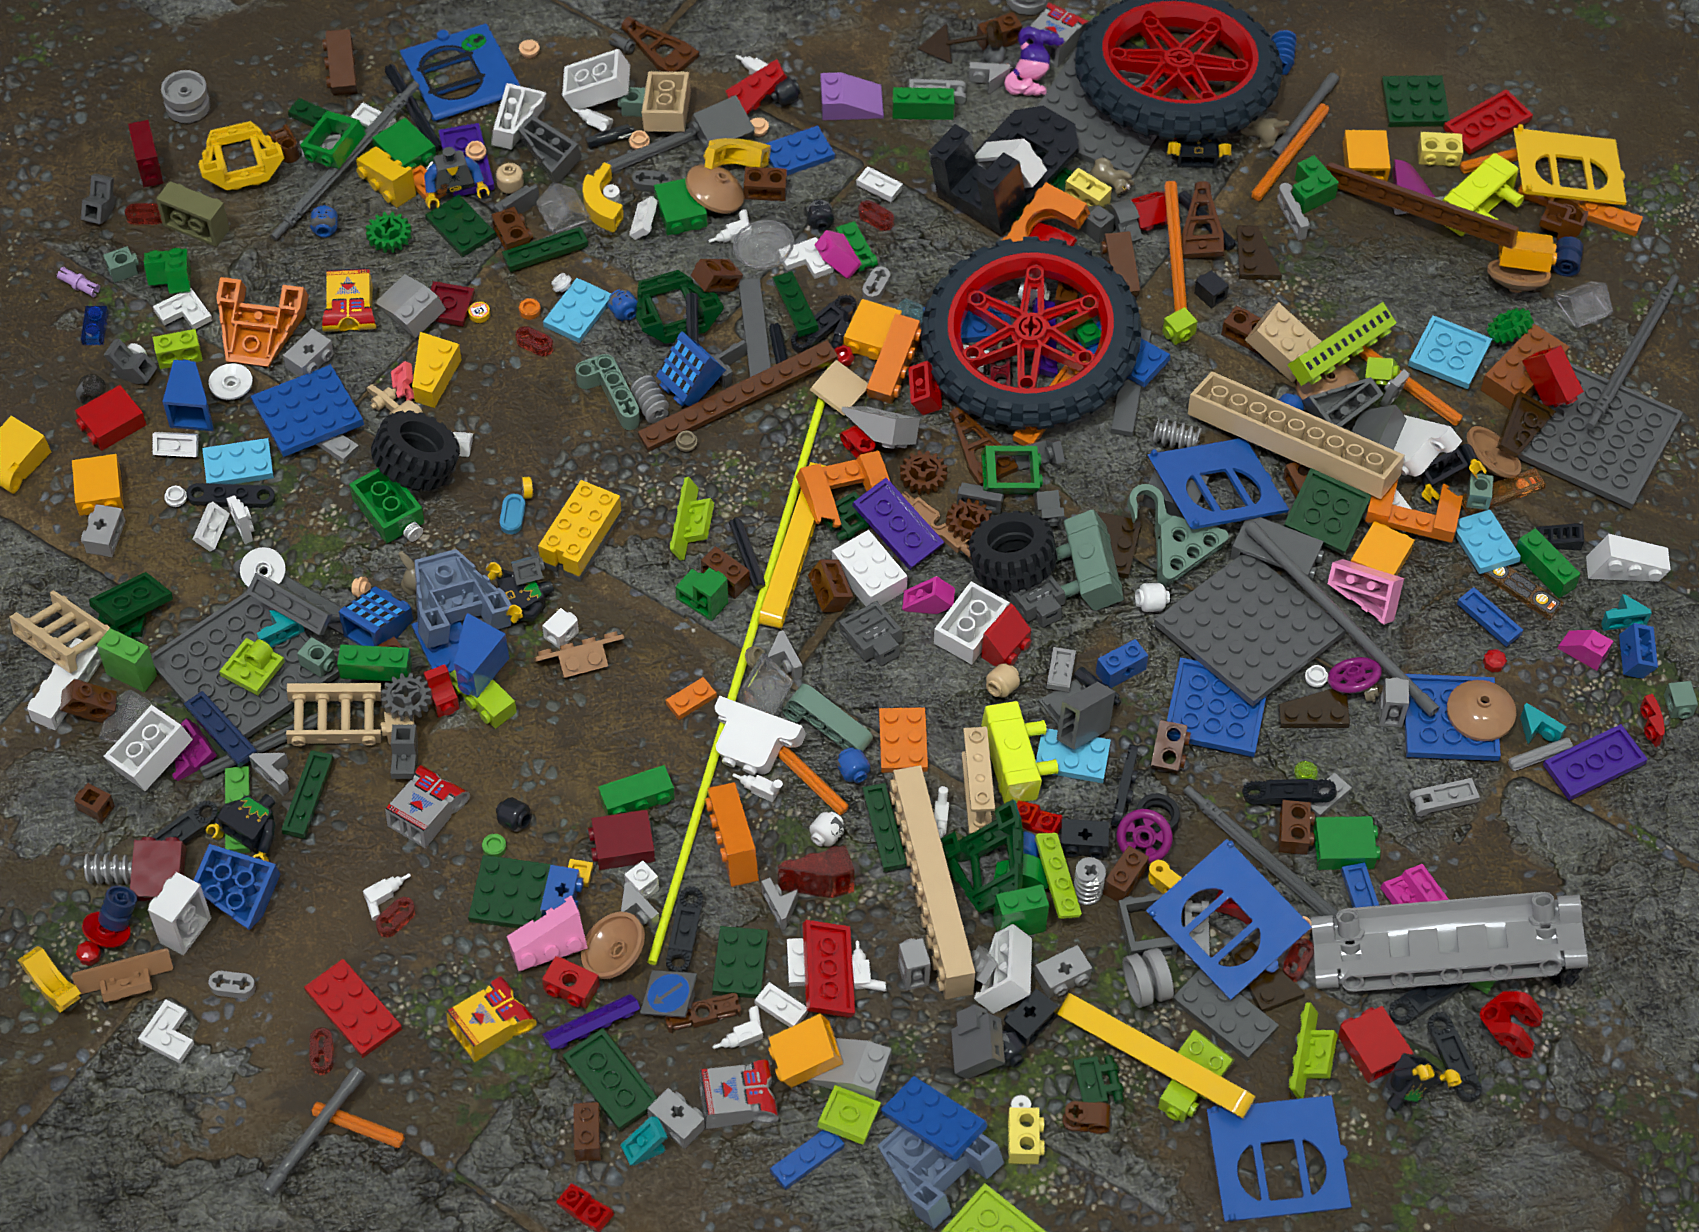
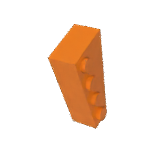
[866,313,921,404]
[705,782,759,887]

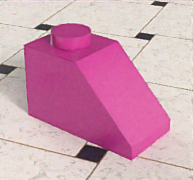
[814,230,861,278]
[902,576,955,614]
[1557,630,1613,671]

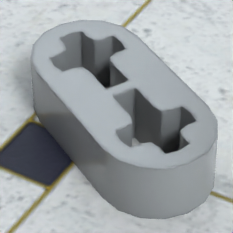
[862,266,890,303]
[209,971,256,999]

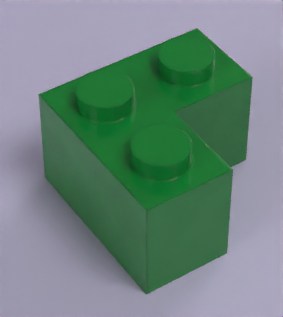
[1291,155,1339,214]
[144,248,191,294]
[675,567,728,621]

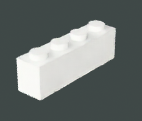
[27,638,102,730]

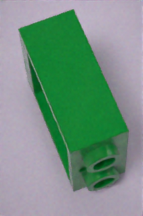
[300,111,366,169]
[981,446,1043,494]

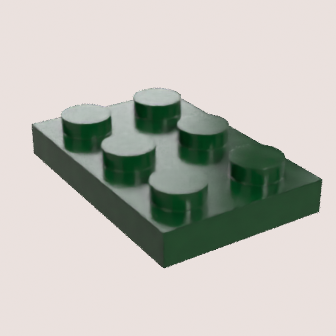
[425,195,496,258]
[89,572,173,627]
[712,926,768,998]

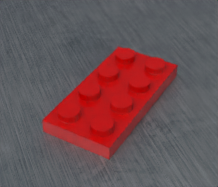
[1443,89,1533,155]
[802,920,855,1017]
[304,959,402,1058]

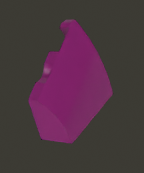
[1392,160,1435,197]
[173,719,217,781]

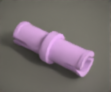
[57,267,100,297]

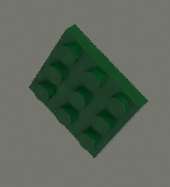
[1381,75,1450,127]
[1284,468,1372,555]
[468,855,553,929]

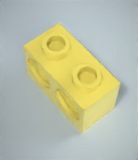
[1418,132,1463,166]
[1065,168,1112,209]
[1008,1107,1044,1164]

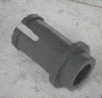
[609,33,636,54]

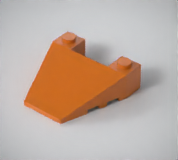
[216,277,309,367]

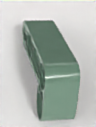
[575,354,640,430]
[782,684,873,752]

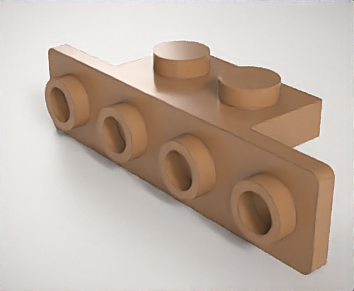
[534,631,624,678]
[72,948,173,1003]

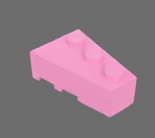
[1327,559,1404,624]
[507,896,588,971]

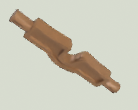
[902,491,971,559]

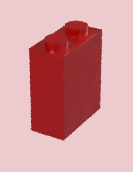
[1522,345,1584,407]
[75,385,146,451]
[1338,1006,1414,1084]

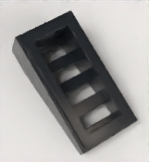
[1536,523,1584,550]

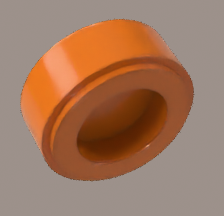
[519,298,541,320]

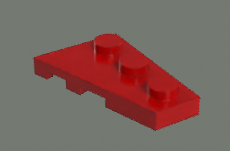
[725,59,787,114]

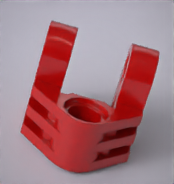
[1479,991,1543,1058]

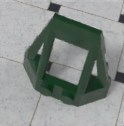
[636,270,724,343]
[940,799,1024,914]

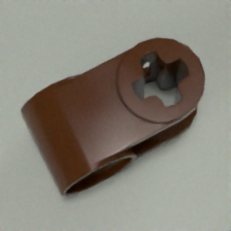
[267,124,300,163]
[1062,1101,1110,1134]

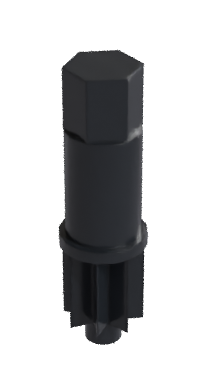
[585,124,635,148]
[1074,667,1121,707]

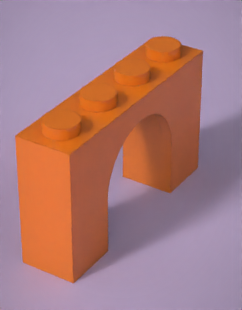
[1001,182,1090,242]

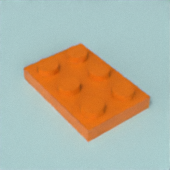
[879,707,928,773]

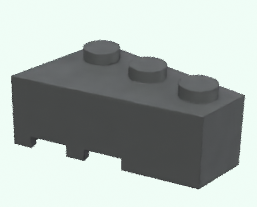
[518,115,582,186]
[1302,377,1384,427]

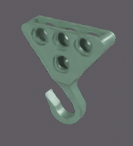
[1127,484,1229,587]

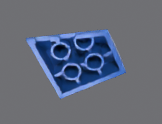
[193,844,280,930]

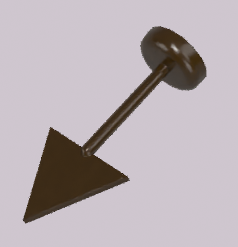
[917,20,1003,63]

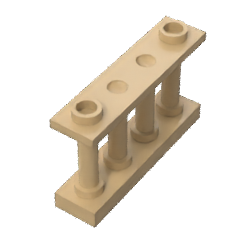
[9,590,110,673]
[286,683,381,746]
[961,727,995,834]

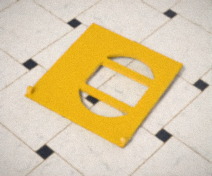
[1514,124,1627,205]

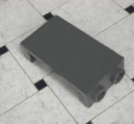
[1230,517,1325,580]

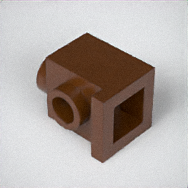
[74,783,115,824]

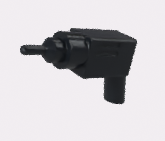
[831,305,853,350]

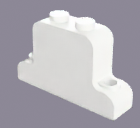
[1394,415,1462,476]
[715,696,807,775]

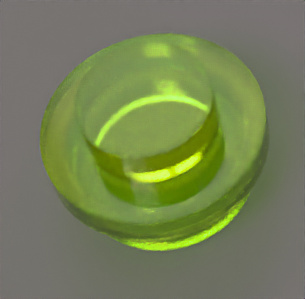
[1294,761,1318,780]

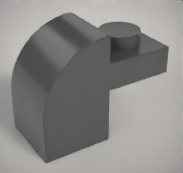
[81,174,116,224]
[1105,198,1142,241]
[103,339,157,384]
[1034,490,1064,527]
[391,725,418,779]

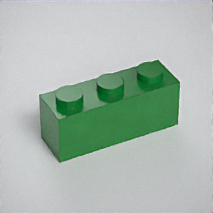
[892,87,954,120]
[1516,528,1581,599]
[337,644,412,681]
[598,765,675,816]

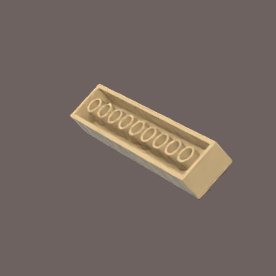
[1188,371,1405,499]
[889,765,975,1000]

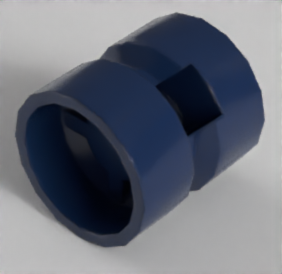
[1552,237,1584,277]
[98,885,137,932]

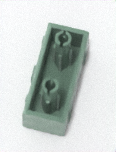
[1056,510,1124,611]

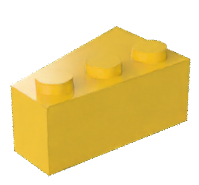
[356,147,416,208]
[412,332,461,408]

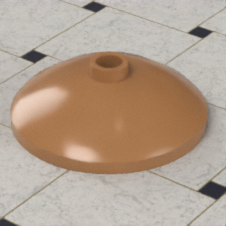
[686,164,744,213]
[1487,259,1551,293]
[1296,363,1360,400]
[1467,426,1521,478]
[1446,680,1516,741]
[581,912,645,979]

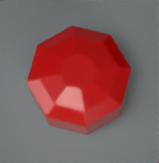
[835,345,854,366]
[1483,649,1507,672]
[76,941,101,966]

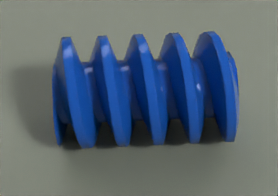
[1271,30,1297,75]

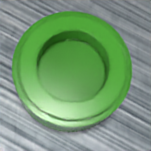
[482,834,506,857]

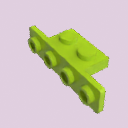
[670,477,714,561]
[1035,833,1082,919]
[1289,1003,1338,1099]

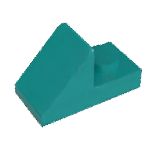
[1601,594,1652,631]
[256,610,304,648]
[1520,703,1566,744]
[621,1116,668,1166]

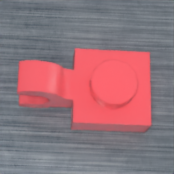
[391,361,414,401]

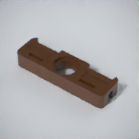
[664,993,741,1033]

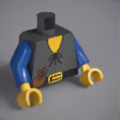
[424,147,489,209]

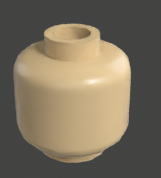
[496,163,524,194]
[986,664,1020,698]

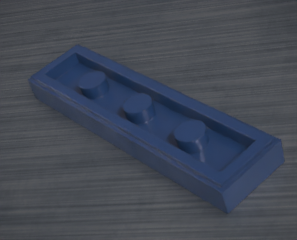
[183,691,258,768]

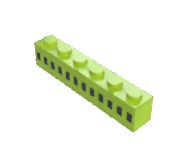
[1287,302,1396,386]

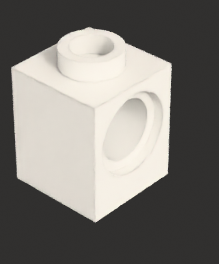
[542,608,579,649]
[624,861,659,899]

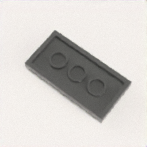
[1172,969,1279,1061]

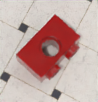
[908,361,942,415]
[542,956,600,1009]

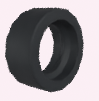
[1135,793,1180,840]

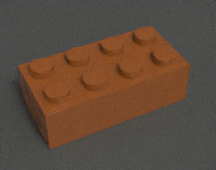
[1481,324,1570,410]

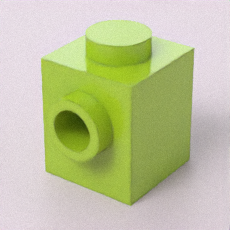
[1162,307,1198,345]
[1365,357,1400,387]
[1158,1079,1199,1123]

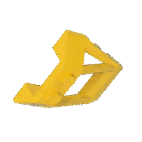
[199,121,284,190]

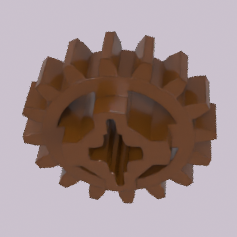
[900,450,947,495]
[945,499,992,542]

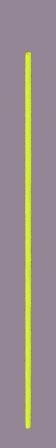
[647,363,833,965]

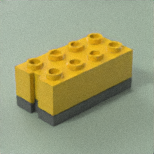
[538,480,622,582]

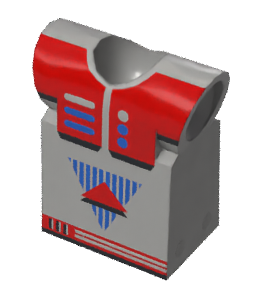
[1027,2,1090,68]
[385,765,470,848]
[699,1060,779,1129]

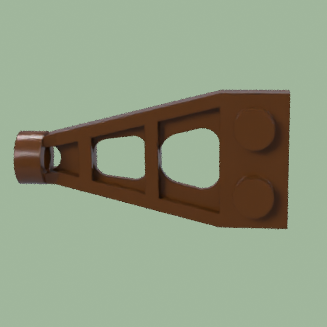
[621,16,699,72]
[1181,181,1224,259]
[949,407,1018,486]

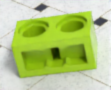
[153,329,203,369]

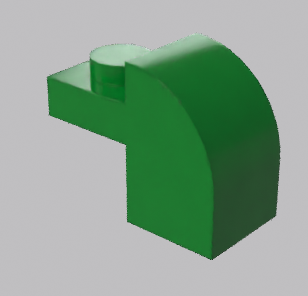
[1063,311,1101,348]
[994,853,1048,889]

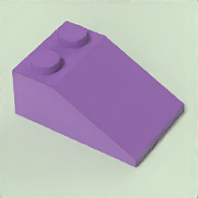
[821,73,883,120]

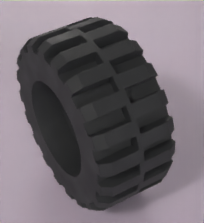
[371,410,460,491]
[969,511,1057,592]

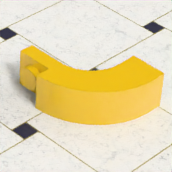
[704,138,771,169]
[583,163,624,233]
[17,946,80,1012]

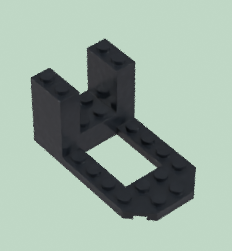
[928,106,1079,235]

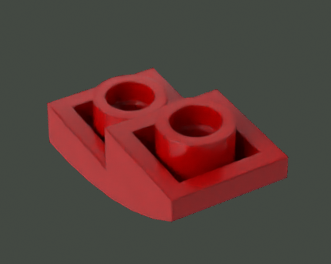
[1029,223,1077,246]
[1640,694,1664,747]
[1017,800,1063,834]
[556,1183,614,1232]

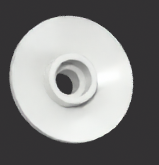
[209,364,253,400]
[240,547,286,587]

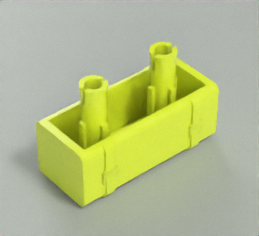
[1442,153,1524,236]
[981,701,1058,804]

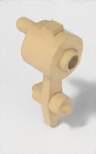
[367,384,423,414]

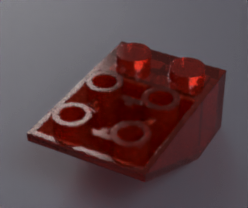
[777,845,855,898]

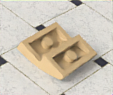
[810,360,868,416]

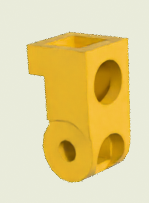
[1148,860,1182,894]

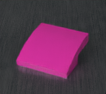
[1380,864,1449,905]

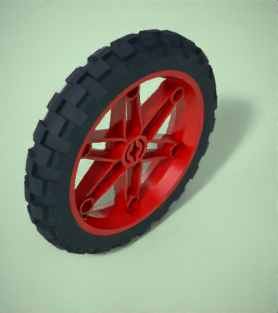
[1075,0,1283,142]
[921,236,1141,430]

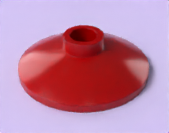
[82,911,130,947]

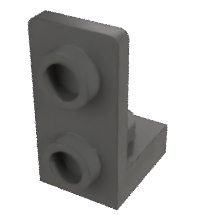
[713,340,747,389]
[1014,437,1065,470]
[511,547,545,585]

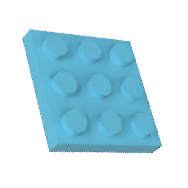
[1408,316,1492,389]

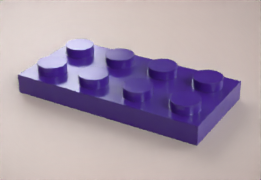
[439,123,495,197]
[852,478,944,570]
[1543,724,1648,801]

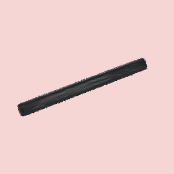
[384,64,442,152]

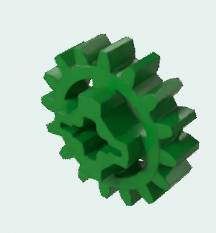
[366,211,412,253]
[1486,308,1534,344]

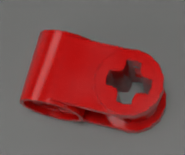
[839,425,875,459]

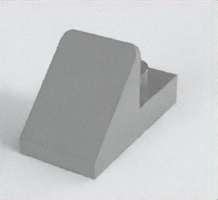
[969,62,1010,94]
[767,630,802,680]
[249,753,290,796]
[761,878,798,930]
[621,881,659,930]

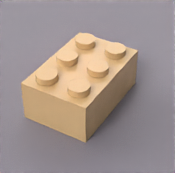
[642,72,691,132]
[1245,302,1322,382]

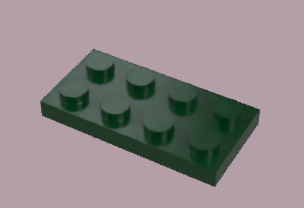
[563,1028,657,1132]

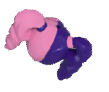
[1004,26,1065,96]

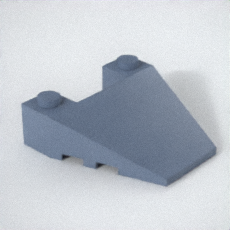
[414,549,512,649]
[878,1126,1004,1229]

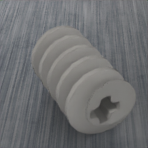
[630,375,669,423]
[1153,417,1202,449]
[84,854,133,885]
[1073,857,1106,905]

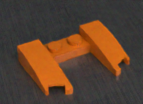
[796,451,890,528]
[1365,479,1463,543]

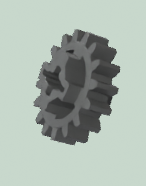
[381,673,432,721]

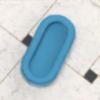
[500,494,526,534]

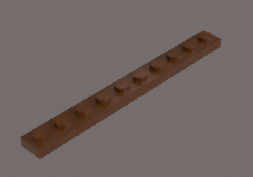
[1326,162,1519,249]
[638,340,838,452]

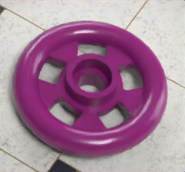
[1327,657,1382,693]
[1117,809,1173,864]

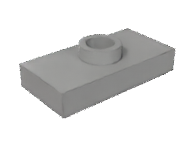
[1380,369,1409,407]
[1047,647,1076,692]

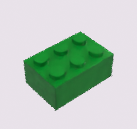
[349,468,425,544]

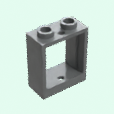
[1117,893,1178,958]

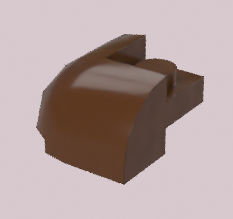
[1539,197,1588,240]

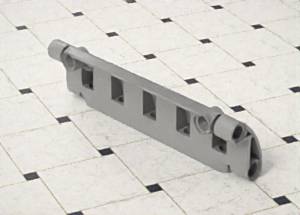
[1311,892,1588,991]

